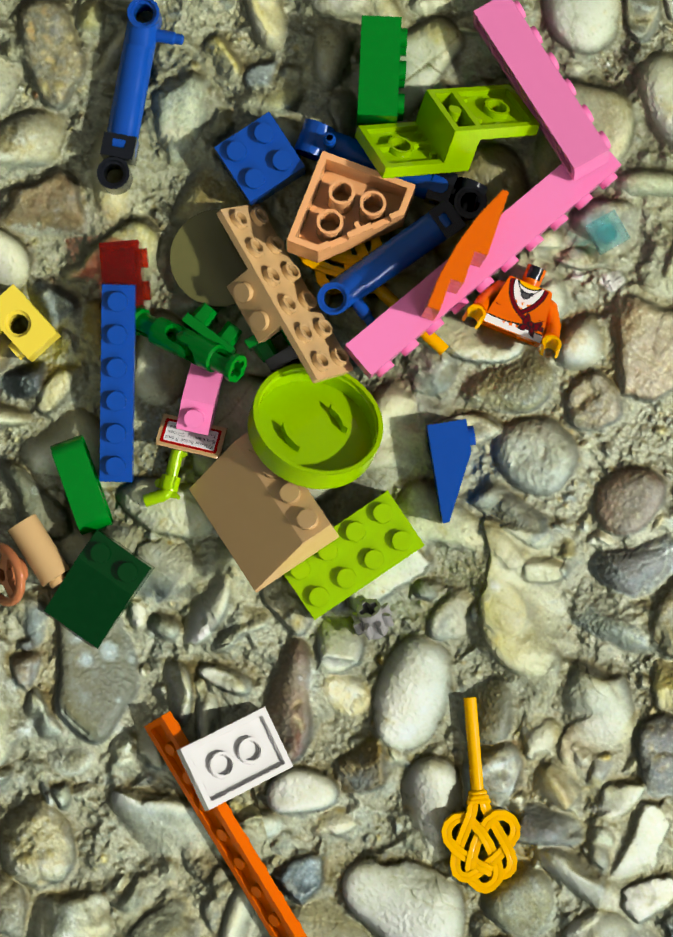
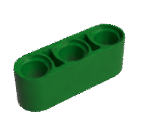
[50,435,113,535]

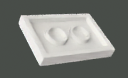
[176,707,293,811]

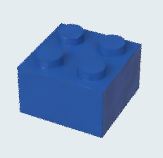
[214,112,306,206]

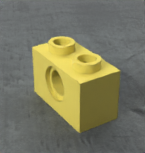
[0,284,61,362]

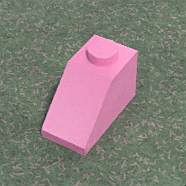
[176,363,223,436]

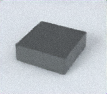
[265,345,299,373]

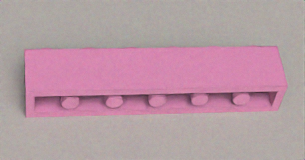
[473,0,611,181]

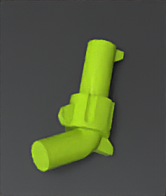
[143,449,188,507]

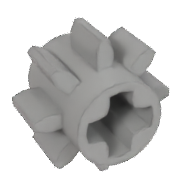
[351,599,394,640]

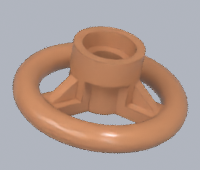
[0,542,28,607]

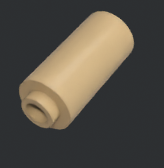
[8,514,70,589]

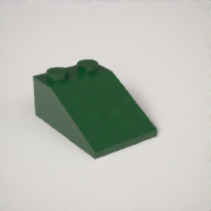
[44,530,154,649]

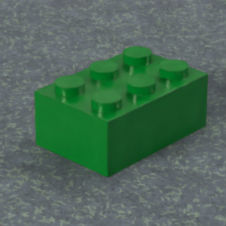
[357,15,408,127]

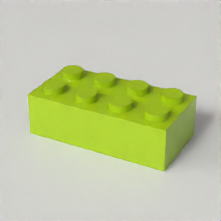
[284,490,425,620]

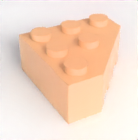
[287,151,416,263]

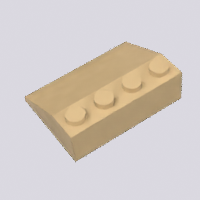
[189,432,339,593]

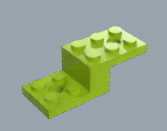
[355,84,540,178]

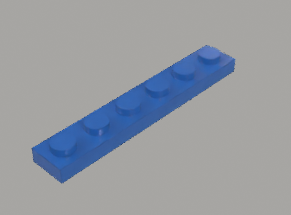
[99,283,136,482]

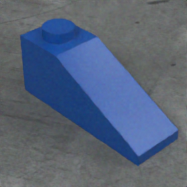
[426,419,476,524]

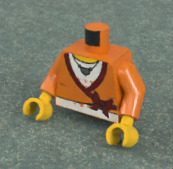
[462,264,562,359]

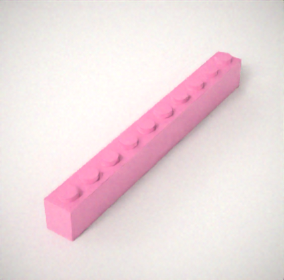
[344,151,621,379]

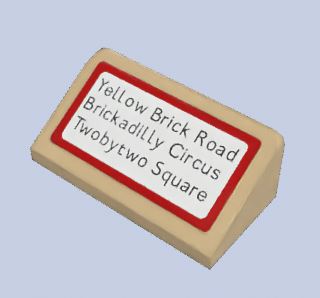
[155,414,228,459]

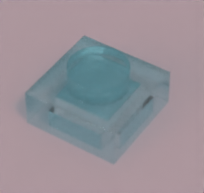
[584,210,630,256]

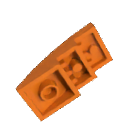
[421,190,509,321]

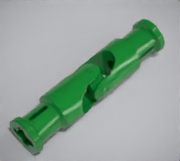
[136,307,247,383]

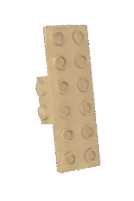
[217,204,354,383]

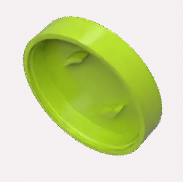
[247,363,383,489]

